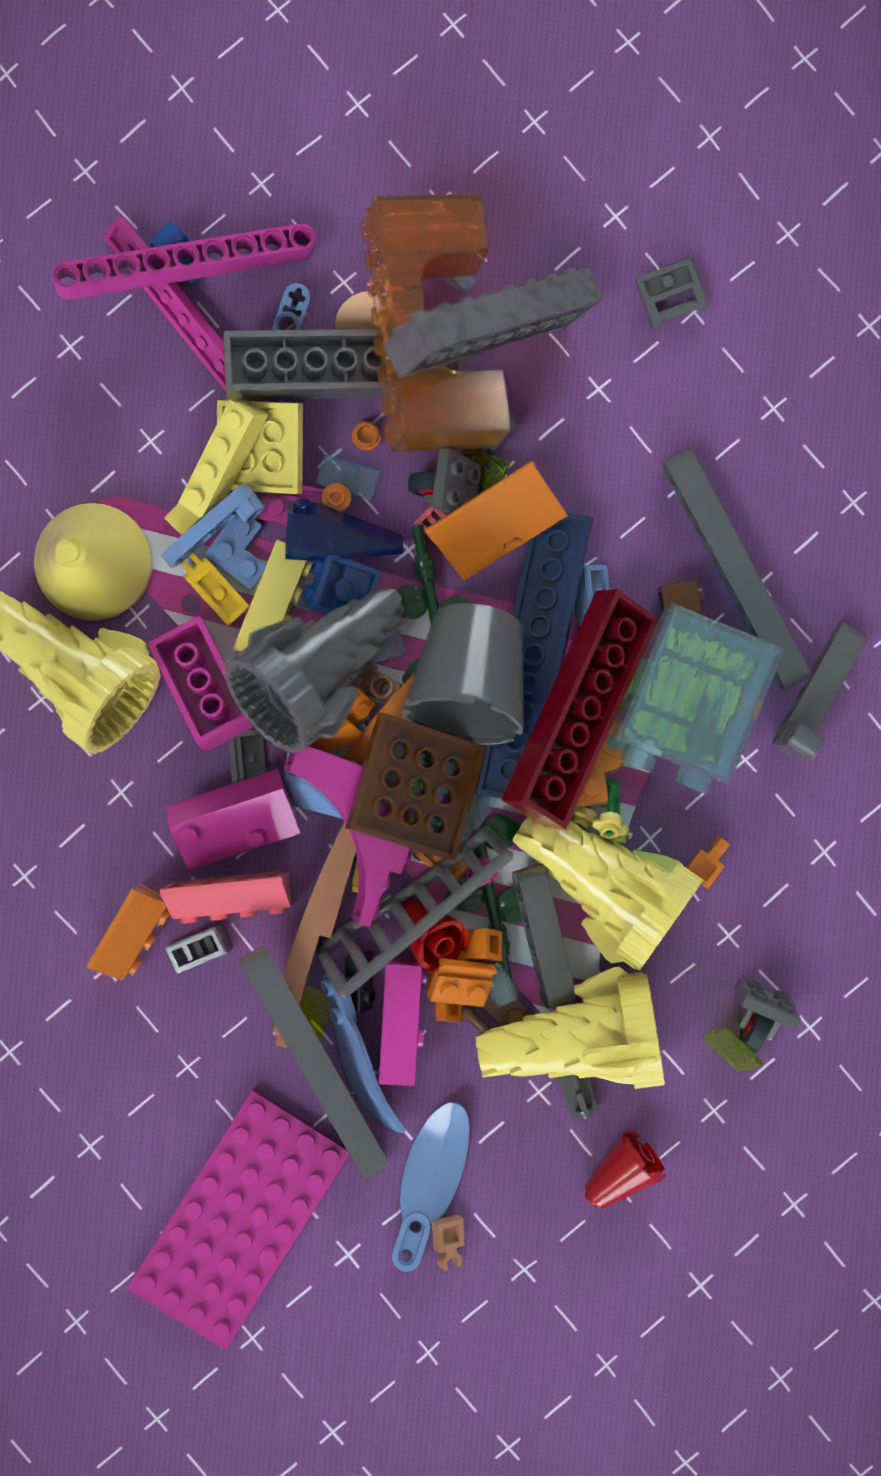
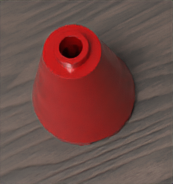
[396,899,470,973]
[585,1129,666,1209]

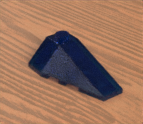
[285,498,404,561]

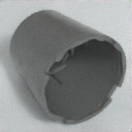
[402,603,524,745]

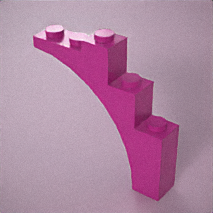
[284,746,411,927]

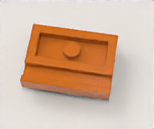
[427,958,497,1007]

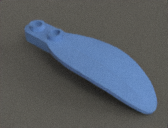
[321,971,406,1133]
[392,1102,469,1272]

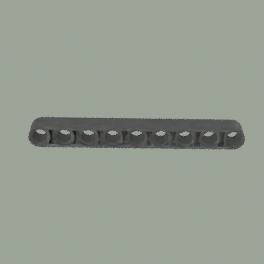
[662,448,810,690]
[238,945,390,1180]

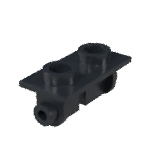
[345,950,376,1013]

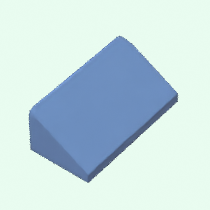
[575,565,610,626]

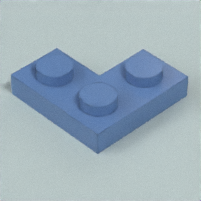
[204,515,266,591]

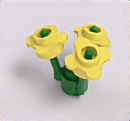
[571,778,633,845]

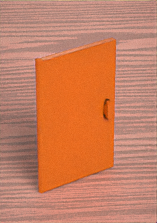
[425,461,568,581]

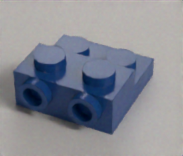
[302,552,382,615]

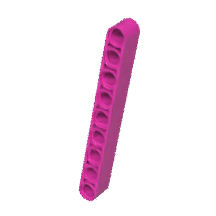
[53,224,316,300]

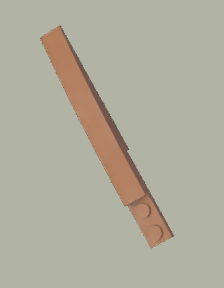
[272,822,356,1048]

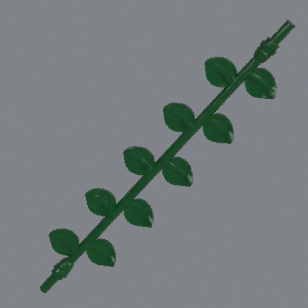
[397,525,522,986]

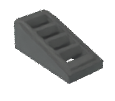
[165,922,233,974]

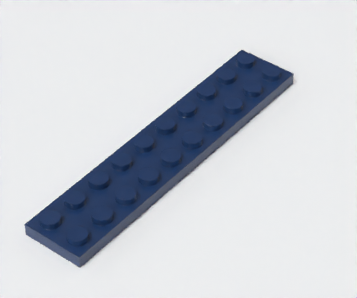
[475,513,593,799]

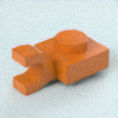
[685,835,731,889]

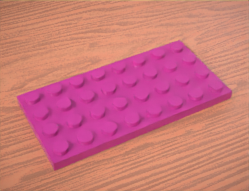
[127,1088,350,1351]

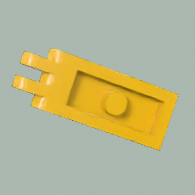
[180,552,250,626]

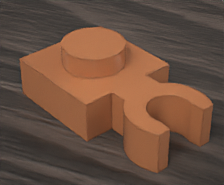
[432,1214,464,1271]

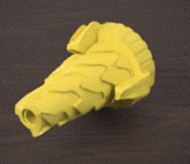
[0,591,161,754]
[512,817,703,971]
[476,966,665,1089]

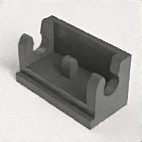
[228,729,267,784]

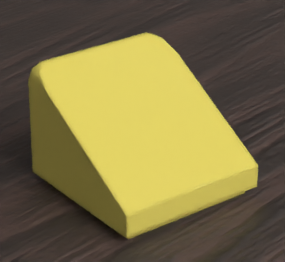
[164,503,201,535]

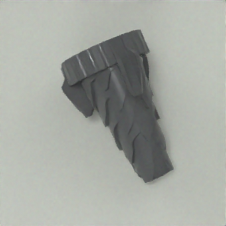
[224,588,405,753]

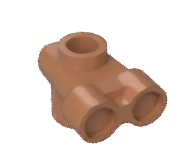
[353,662,403,702]

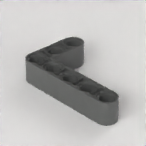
[772,621,868,760]

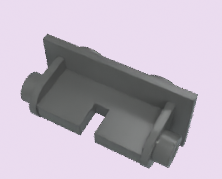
[557,1075,599,1119]

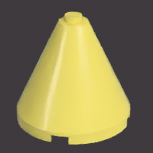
[34,503,153,621]

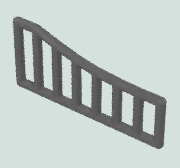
[315,825,513,999]

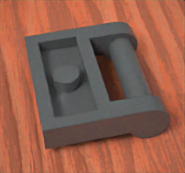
[634,258,708,329]

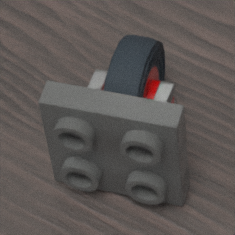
[408,448,481,515]
[734,978,801,1054]

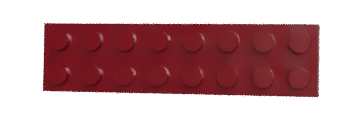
[501,589,659,830]

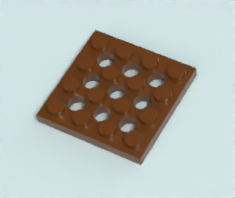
[345,712,487,861]

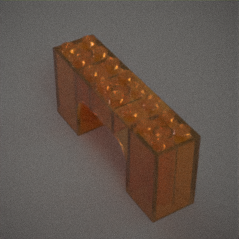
[361,194,510,453]

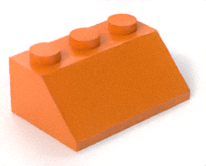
[86,884,170,980]

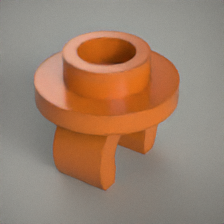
[322,483,351,513]

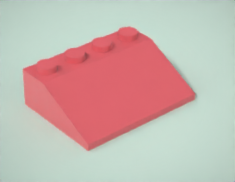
[160,870,293,923]

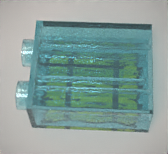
[611,603,785,795]

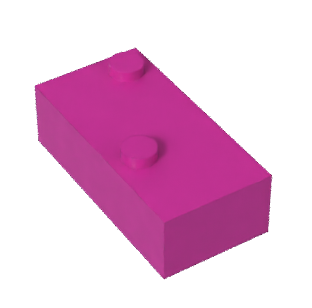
[147,615,254,752]
[166,769,301,870]
[379,957,427,1086]

